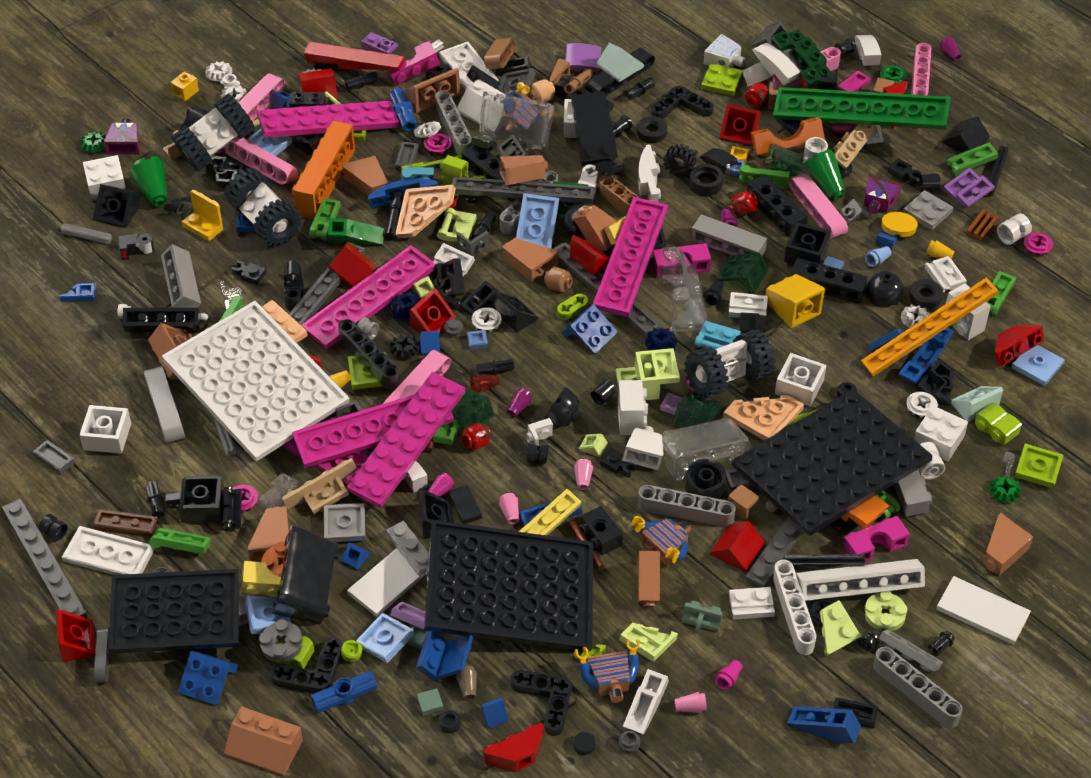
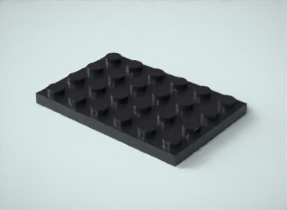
[108,569,240,654]

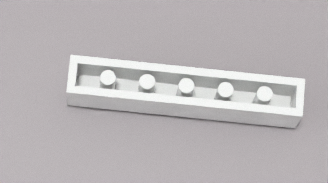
[796,559,925,601]

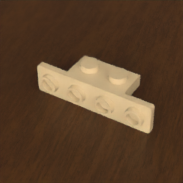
[833,124,877,169]
[282,458,357,514]

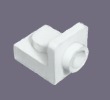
[526,418,553,446]

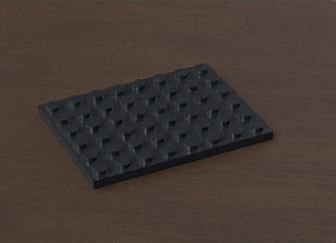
[732,389,933,536]
[424,520,593,651]

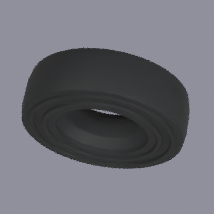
[637,116,667,143]
[909,279,943,309]

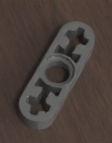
[94,627,110,683]

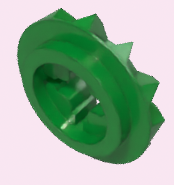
[880,65,907,84]
[80,131,106,153]
[989,475,1022,503]

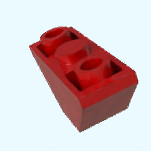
[995,325,1044,367]
[483,723,544,772]

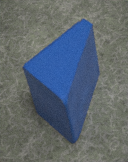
[270,91,291,109]
[875,231,899,250]
[420,331,440,355]
[340,542,370,570]
[482,698,508,728]

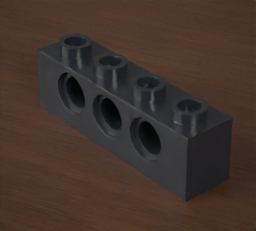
[461,145,512,200]
[747,174,808,237]
[791,258,868,304]
[122,308,201,332]

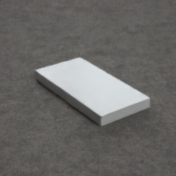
[439,42,499,90]
[62,526,155,575]
[347,548,428,617]
[936,576,1031,645]

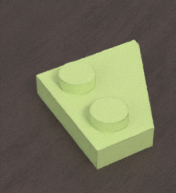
[820,600,861,656]
[619,623,678,662]

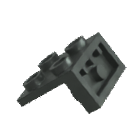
[497,134,536,156]

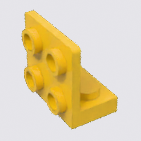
[181,190,223,242]

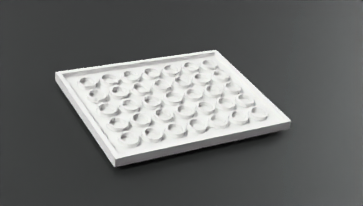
[162,301,350,462]

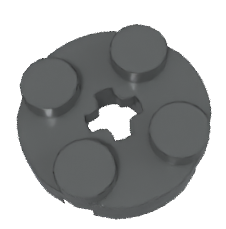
[259,619,303,662]

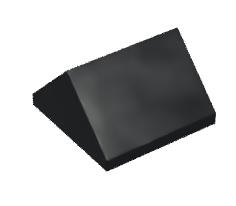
[942,116,990,153]
[493,291,539,333]
[418,488,453,539]

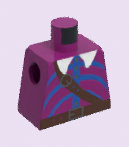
[104,118,140,154]
[864,174,902,214]

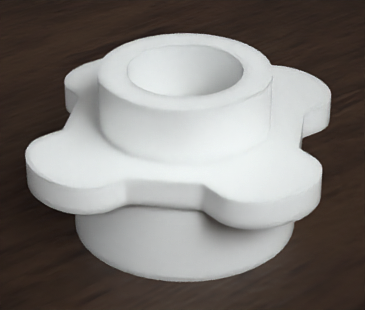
[220,74,240,90]

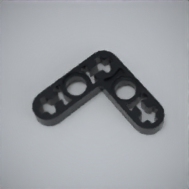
[651,86,714,119]
[270,637,343,693]
[511,670,572,736]

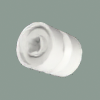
[803,137,828,164]
[997,213,1032,245]
[919,442,946,479]

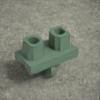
[682,601,722,632]

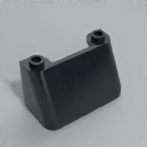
[272,525,340,624]

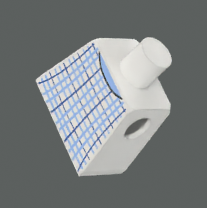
[703,34,746,68]

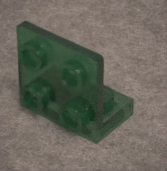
[764,144,810,177]
[716,253,769,294]
[451,388,495,432]
[672,392,724,437]

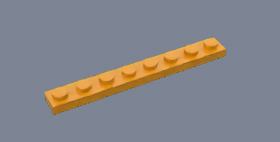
[861,277,998,377]

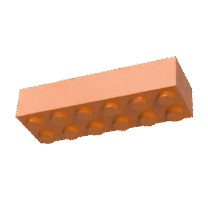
[292,120,355,220]

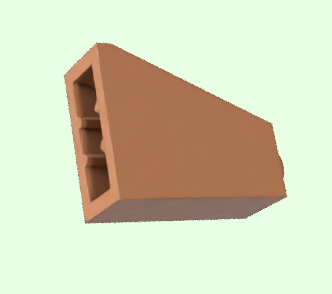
[500,155,548,185]
[342,156,388,196]
[573,205,616,251]
[502,238,558,282]
[248,506,289,562]
[983,513,1033,576]
[638,551,660,607]

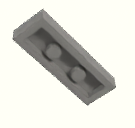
[386,521,429,576]
[879,629,943,672]

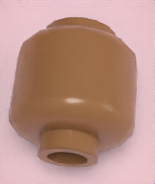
[544,267,573,293]

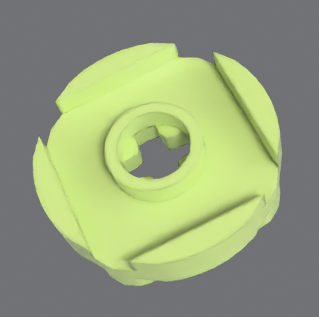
[865,591,907,631]

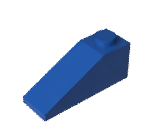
[787,706,861,744]

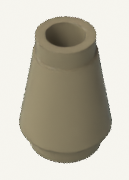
[456,666,477,700]

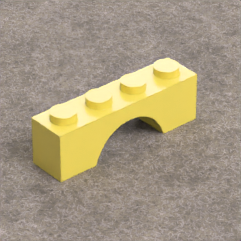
[241,561,281,597]

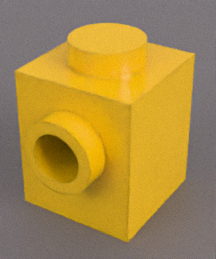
[170,72,199,101]

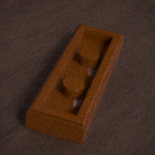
[93,509,158,537]

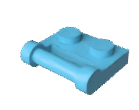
[401,167,434,180]
[694,321,741,350]

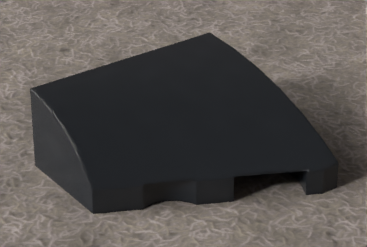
[211,156,246,190]
[431,258,465,297]
[915,359,954,406]

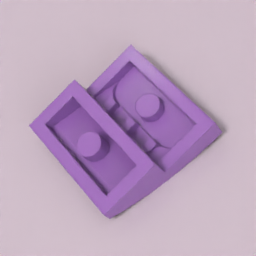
[565,43,601,74]
[943,168,995,208]

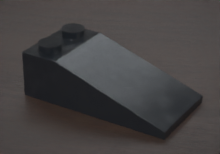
[570,91,618,165]

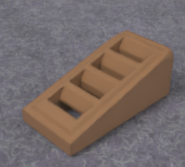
[549,58,570,85]

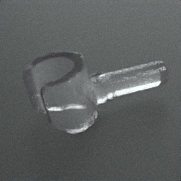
[1002,451,1015,478]

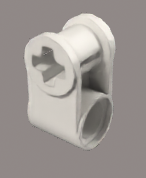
[578,165,598,197]

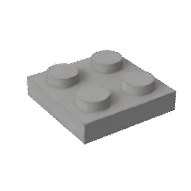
[903,190,953,231]
[324,503,366,542]

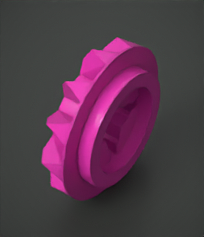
[424,133,452,155]
[1023,233,1053,256]
[232,485,258,512]

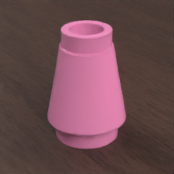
[574,459,593,490]
[499,493,519,524]
[675,692,707,713]

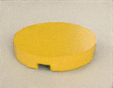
[881,212,918,237]

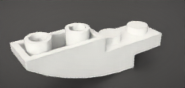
[638,145,661,202]

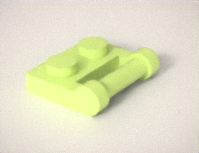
[437,208,477,244]

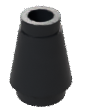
[704,281,723,306]

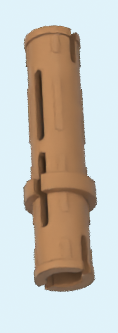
[564,69,594,94]

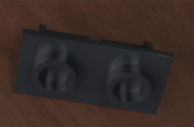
[221,487,242,530]

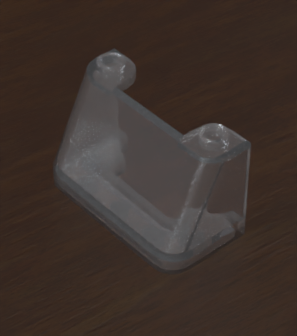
[479,91,555,150]
[661,247,707,332]
[662,418,751,481]

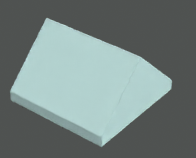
[597,43,644,82]
[951,386,1003,422]

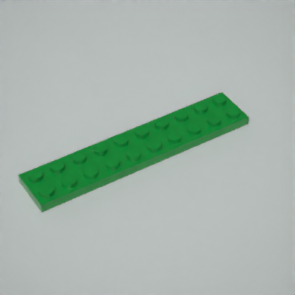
[773,87,951,129]

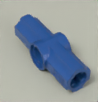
[389,87,417,132]
[310,671,378,713]

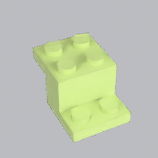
[616,348,680,400]

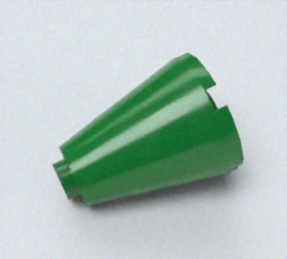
[802,149,845,201]
[129,156,167,207]

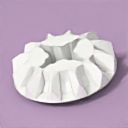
[205,61,232,81]
[221,85,247,102]
[414,121,441,138]
[901,304,930,328]
[472,308,501,332]
[906,392,938,418]

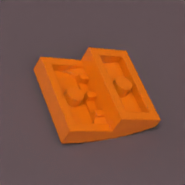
[841,496,890,529]

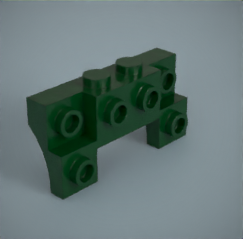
[771,29,833,88]

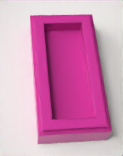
[836,71,871,92]

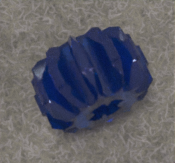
[391,291,421,322]
[645,327,677,351]

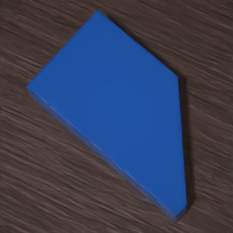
[59,283,97,302]
[868,329,905,351]

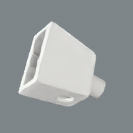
[622,426,663,470]

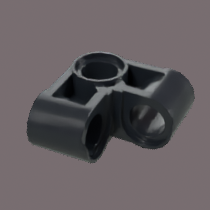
[292,133,321,155]
[283,261,304,311]

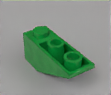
[328,218,384,246]

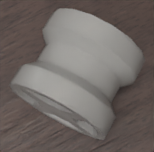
[357,317,379,340]

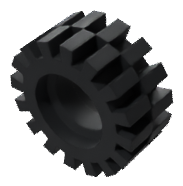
[663,143,697,177]

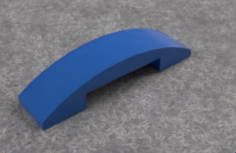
[368,178,438,209]
[899,328,953,384]

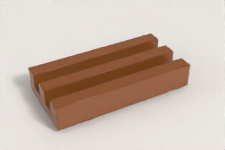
[966,209,999,241]

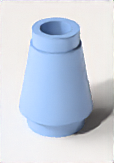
[865,246,891,267]

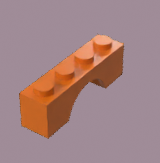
[751,117,825,156]

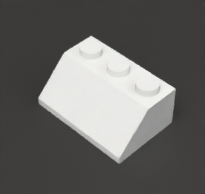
[457,79,508,134]

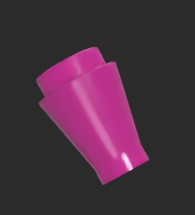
[428,472,454,497]
[715,660,743,690]

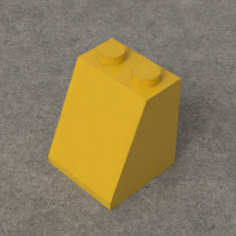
[766,274,825,329]

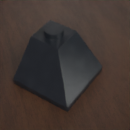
[93,184,141,227]

